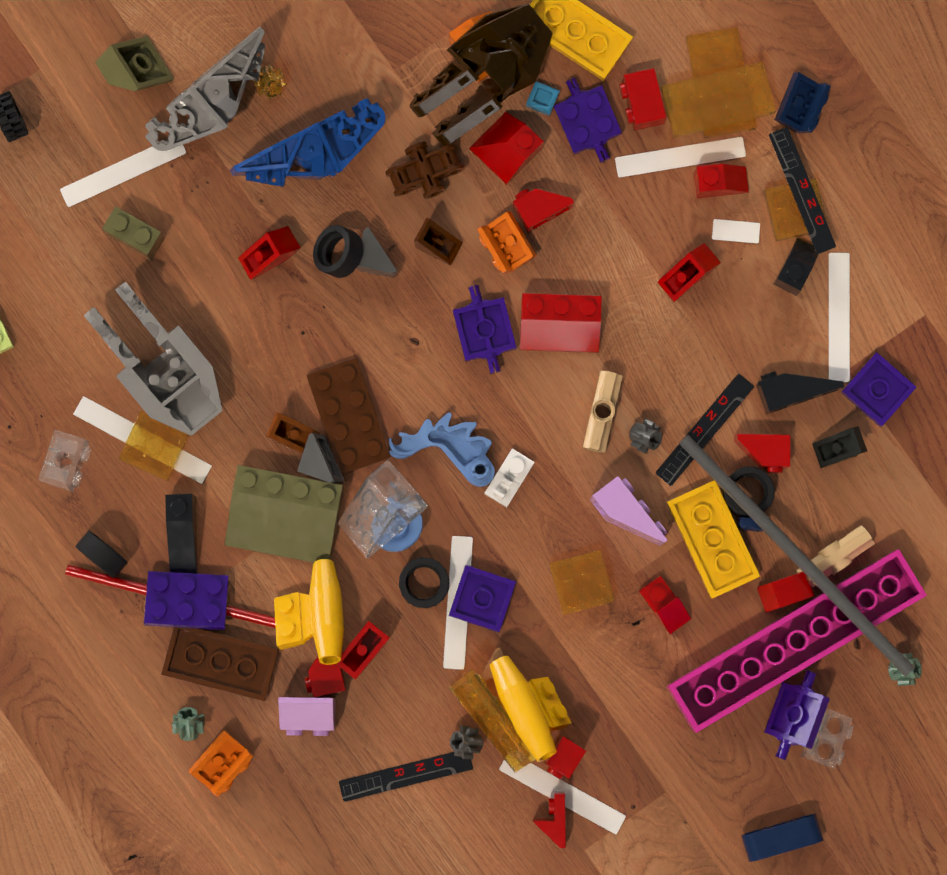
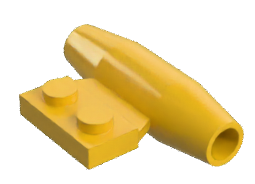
[274,559,344,665]
[489,656,572,762]

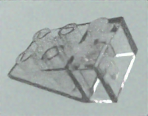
[337,460,428,559]

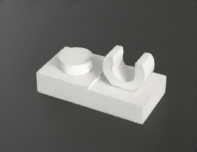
[484,448,535,508]

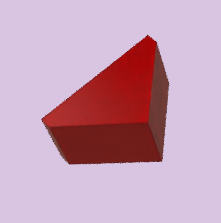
[757,572,815,613]

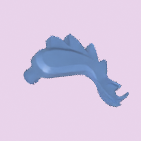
[389,413,495,487]

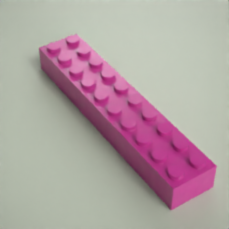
[666,549,927,733]

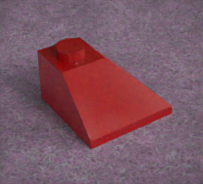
[469,112,544,185]

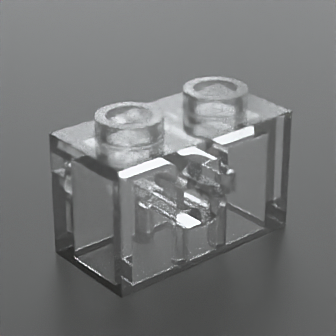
[38,430,91,492]

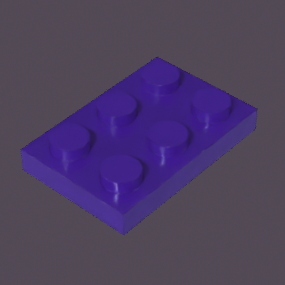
[144,571,229,630]

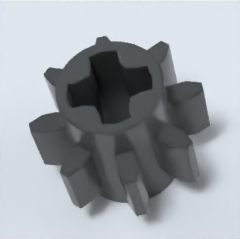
[629,419,662,454]
[450,725,483,760]

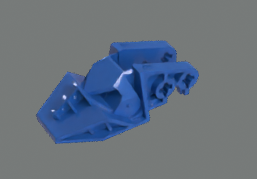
[230,98,386,187]

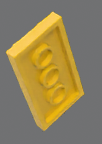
[530,0,633,81]
[666,480,760,599]

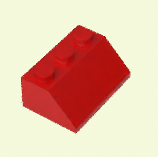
[520,293,602,353]

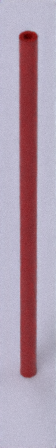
[65,565,313,638]

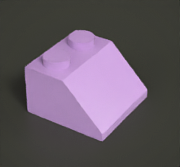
[278,697,336,736]

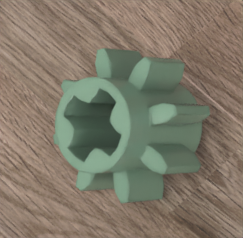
[888,653,922,686]
[172,707,205,741]

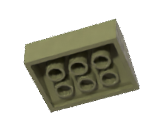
[224,465,344,563]

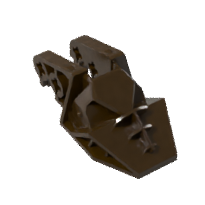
[409,3,553,146]

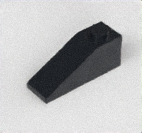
[756,371,845,414]
[165,494,197,574]

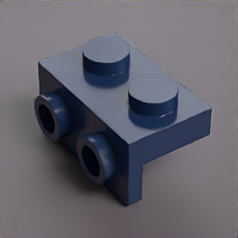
[774,72,831,134]

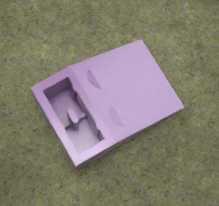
[590,476,668,546]

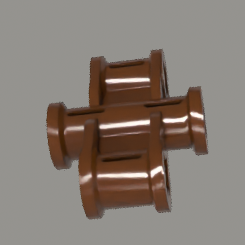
[385,141,465,199]

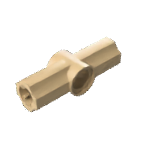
[582,371,623,453]
[796,525,875,587]

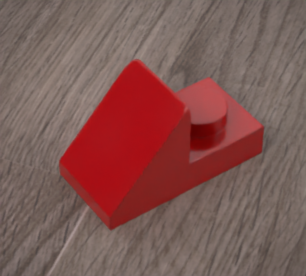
[638,576,691,635]
[533,791,566,848]

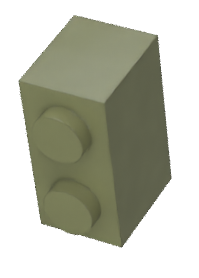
[102,206,165,260]

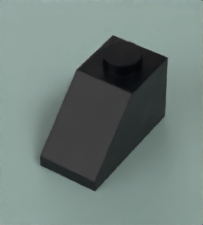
[773,238,819,296]

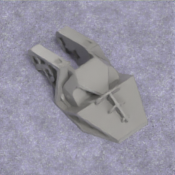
[145,26,266,151]
[84,282,223,436]

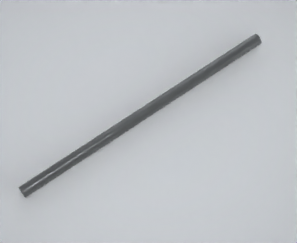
[679,435,915,677]

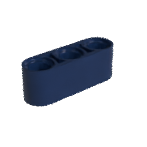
[741,814,824,862]

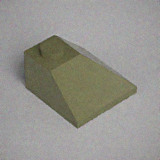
[95,36,174,91]

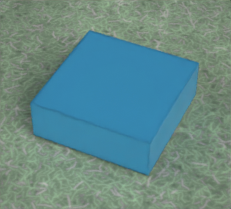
[526,81,560,116]

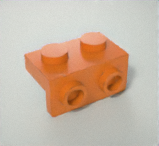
[477,211,537,274]
[188,730,253,797]

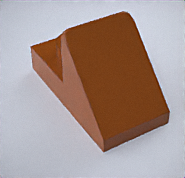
[266,412,320,454]

